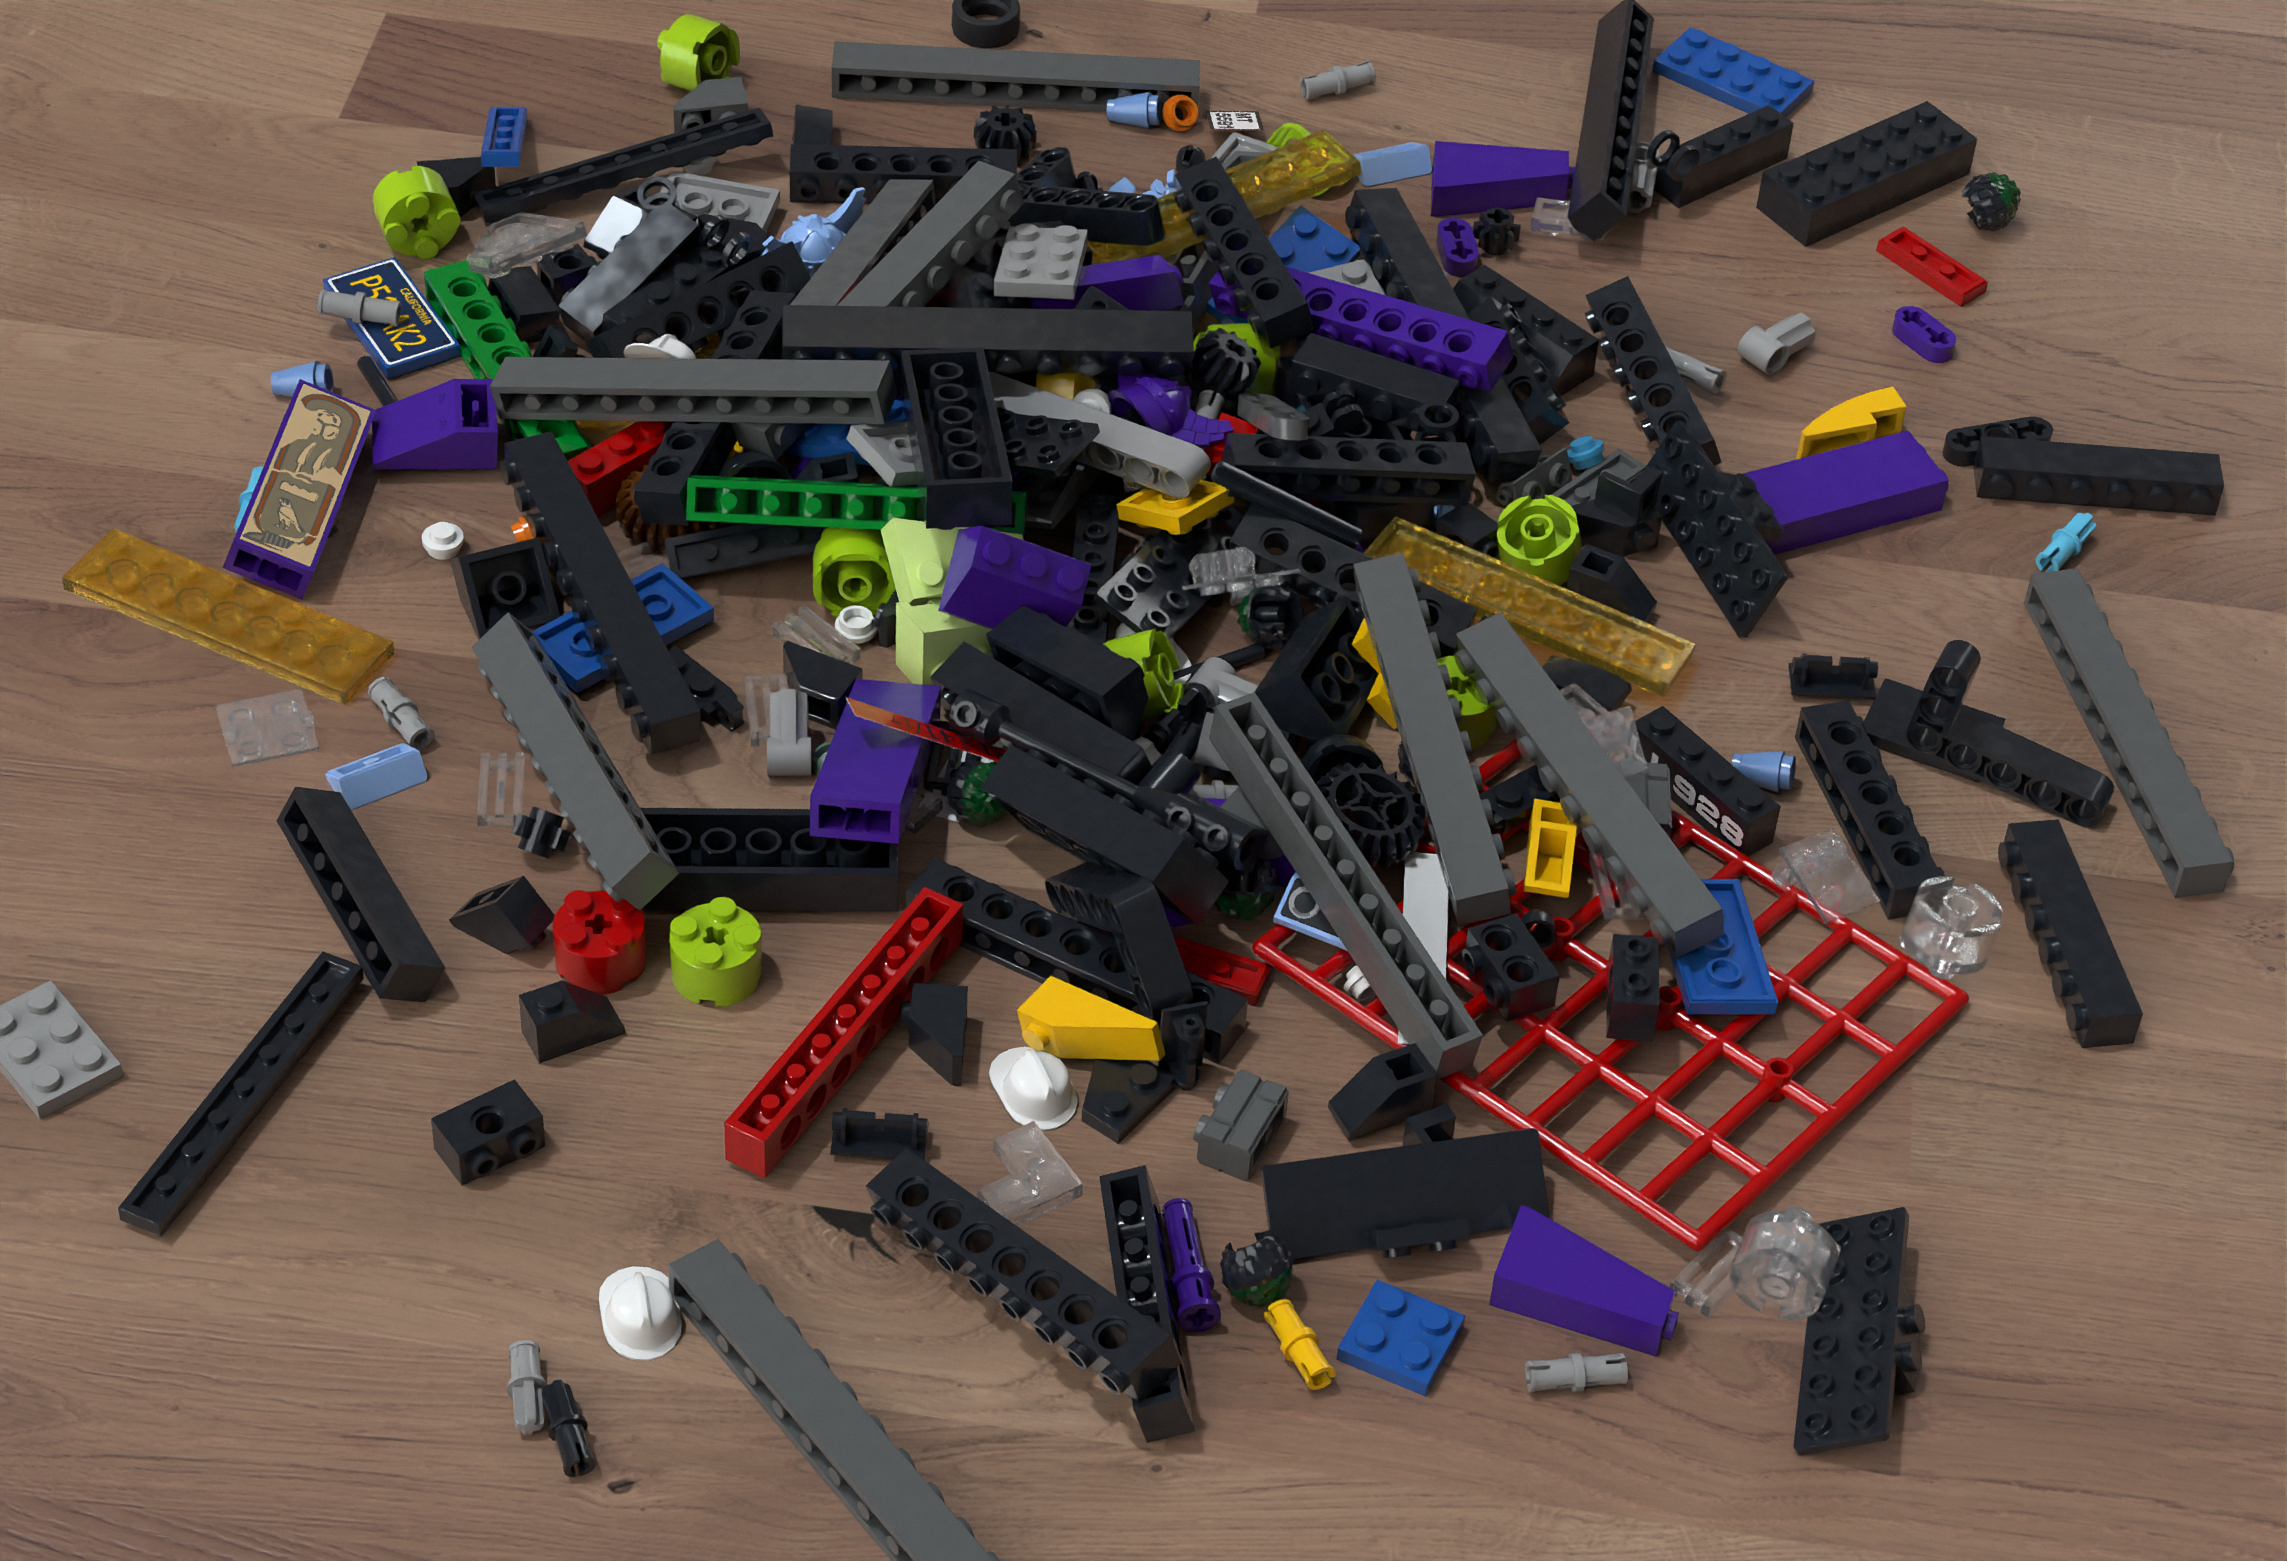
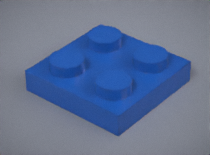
[1336,1280,1466,1397]

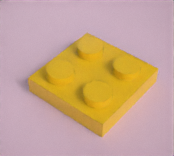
[1117,480,1235,535]

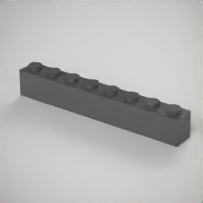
[790,179,936,306]

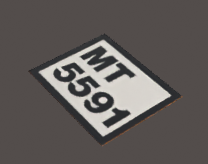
[1206,111,1264,131]

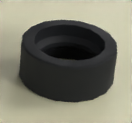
[952,0,1020,48]

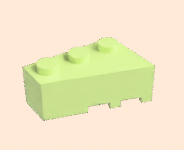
[881,518,1024,606]
[896,597,994,686]

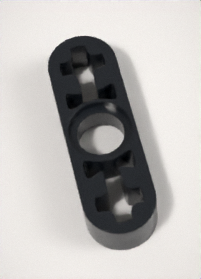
[1942,416,2053,467]

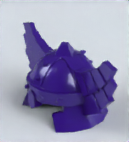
[1109,374,1234,448]

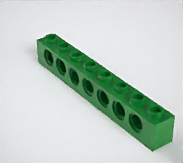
[424,259,592,461]
[686,475,1027,536]

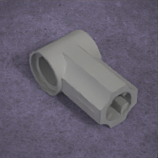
[1627,141,1659,213]
[1738,312,1816,376]
[1184,657,1258,710]
[767,689,811,776]

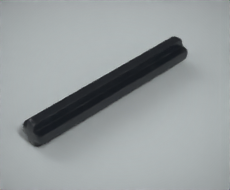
[1211,461,1363,549]

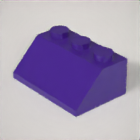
[938,525,1092,629]

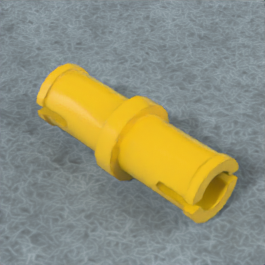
[1264,1299,1336,1390]

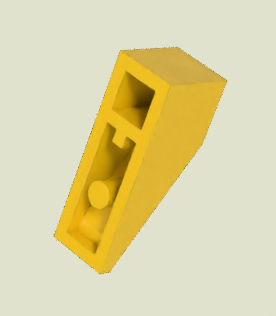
[1016,976,1165,1061]

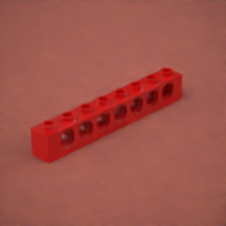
[724,887,963,1178]

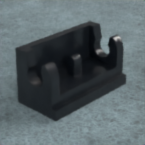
[488,266,560,343]

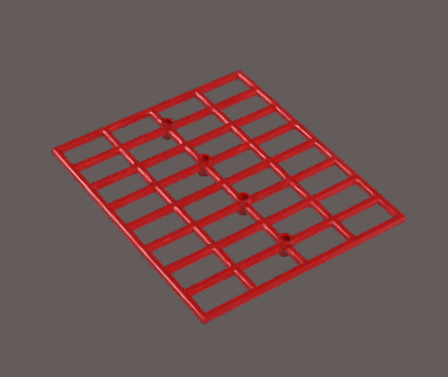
[1252,739,1969,1251]

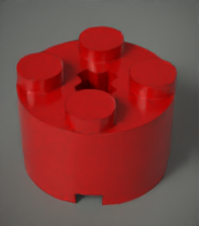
[553,890,646,995]

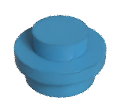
[1567,436,1605,470]

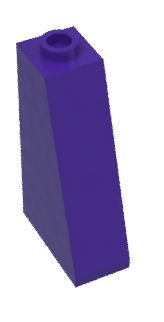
[1431,141,1575,217]
[1029,255,1184,311]
[1489,1205,1679,1357]

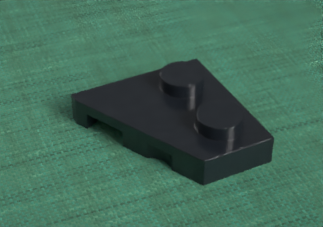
[1081,1059,1176,1144]

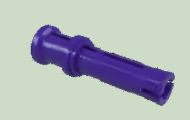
[1162,1198,1221,1332]

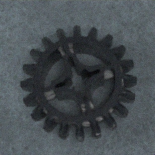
[1316,761,1426,870]

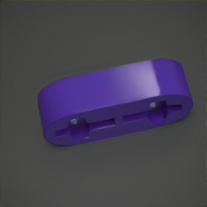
[1436,218,1479,277]
[1892,306,1957,363]

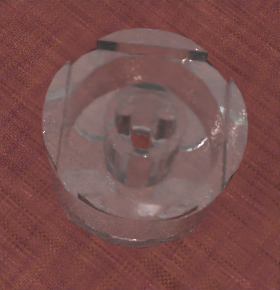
[1899,877,2003,980]
[1730,1206,1841,1320]

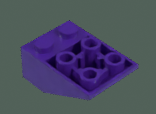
[372,379,498,470]

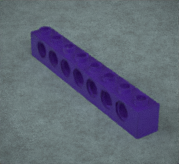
[1209,266,1513,392]

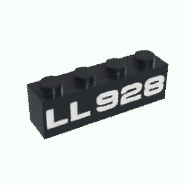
[1625,706,1781,857]

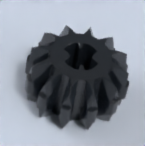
[973,105,1037,163]
[1192,328,1262,396]

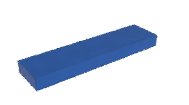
[481,107,528,167]

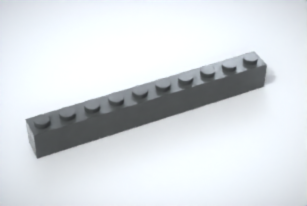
[832,41,1200,115]
[730,161,1024,460]
[490,357,898,424]
[1353,553,1516,926]
[2024,569,2234,898]
[472,612,679,910]
[1454,612,1724,958]
[1209,692,1483,1080]
[669,1239,1000,1561]

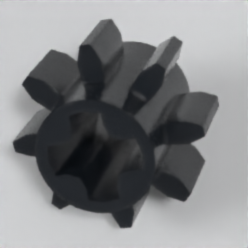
[1473,208,1521,255]
[511,806,571,859]

